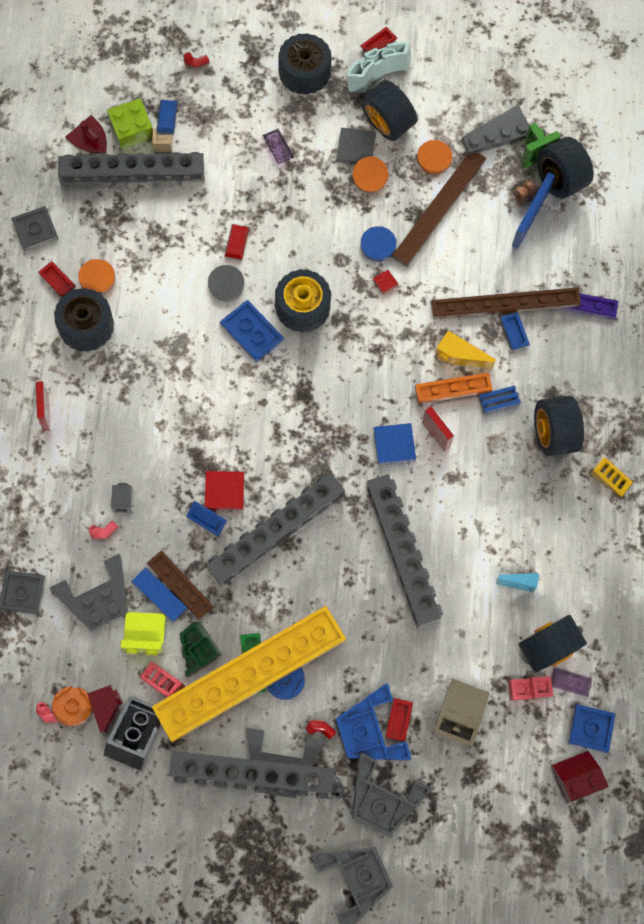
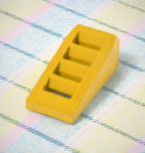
[591,457,633,498]

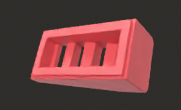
[139,661,185,697]

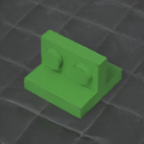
[521,122,561,169]

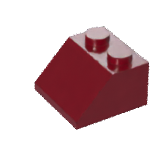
[87,685,123,738]
[551,751,609,804]

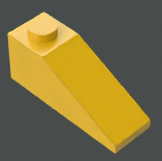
[435,330,496,369]

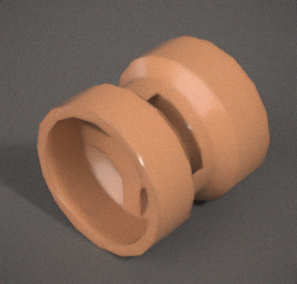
[513,180,538,205]

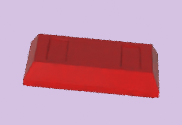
[360,26,398,53]
[224,224,250,260]
[38,261,76,297]
[385,698,413,742]

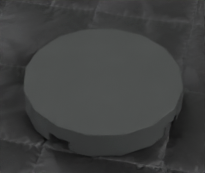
[208,265,244,301]

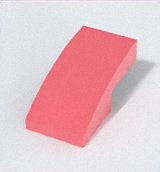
[508,676,553,701]

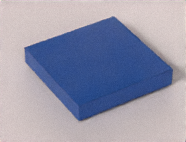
[373,423,416,465]
[568,704,616,754]

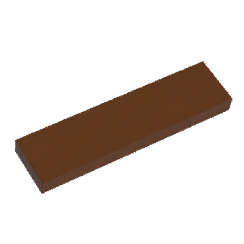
[147,550,214,621]

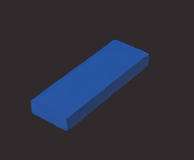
[131,567,187,623]

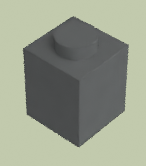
[111,483,133,513]

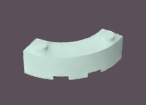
[347,42,411,93]

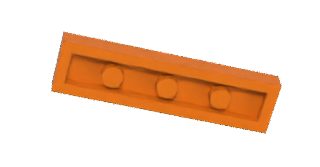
[415,372,493,404]

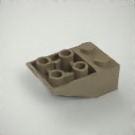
[432,679,490,750]

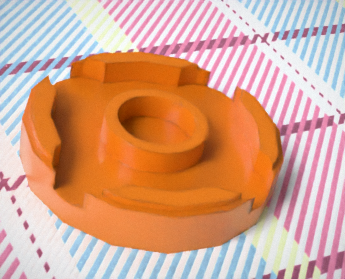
[417,140,453,174]
[352,156,388,193]
[78,259,116,293]
[52,686,92,726]

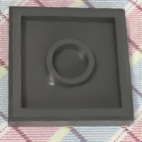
[336,127,376,164]
[11,206,59,251]
[0,570,46,615]

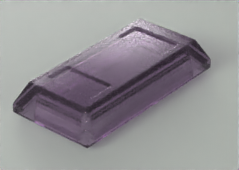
[262,128,294,164]
[551,667,593,697]

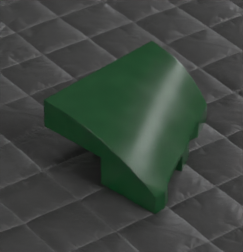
[180,622,221,677]

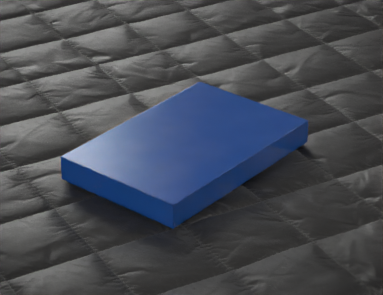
[220,299,284,363]

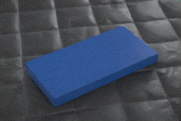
[512,172,555,249]

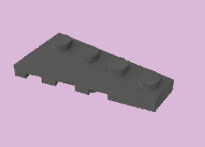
[461,104,529,155]

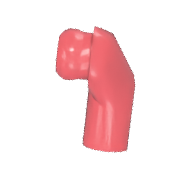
[88,521,118,539]
[36,702,59,723]

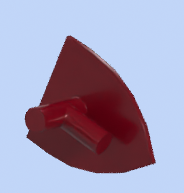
[65,115,107,153]

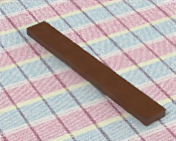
[392,153,486,267]
[431,287,581,319]

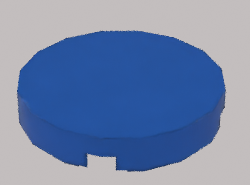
[360,226,397,262]
[267,668,305,700]

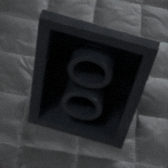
[103,695,161,771]

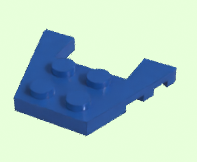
[336,683,412,761]

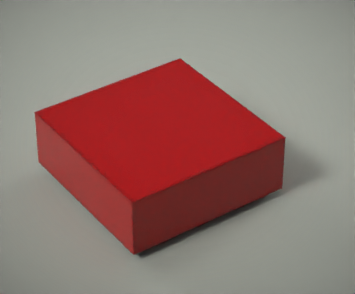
[373,270,398,295]

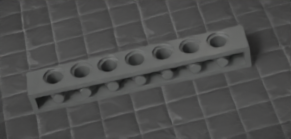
[58,152,205,184]
[207,473,345,587]
[366,474,443,629]
[169,751,337,799]

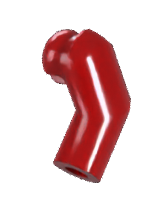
[183,52,210,68]
[306,720,336,740]

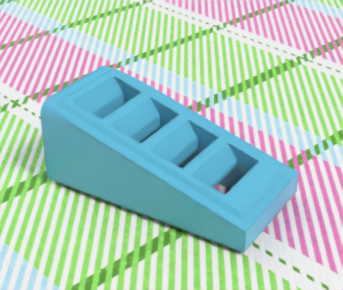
[496,573,539,592]

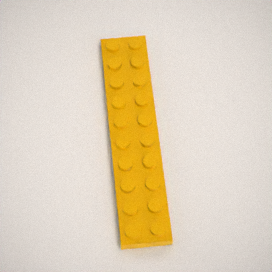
[152,606,346,743]

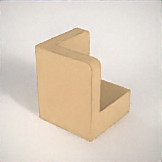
[153,128,172,154]

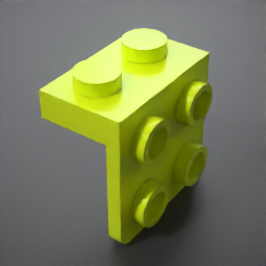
[120,612,166,656]

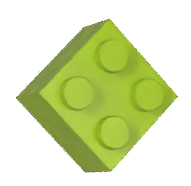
[107,98,153,150]

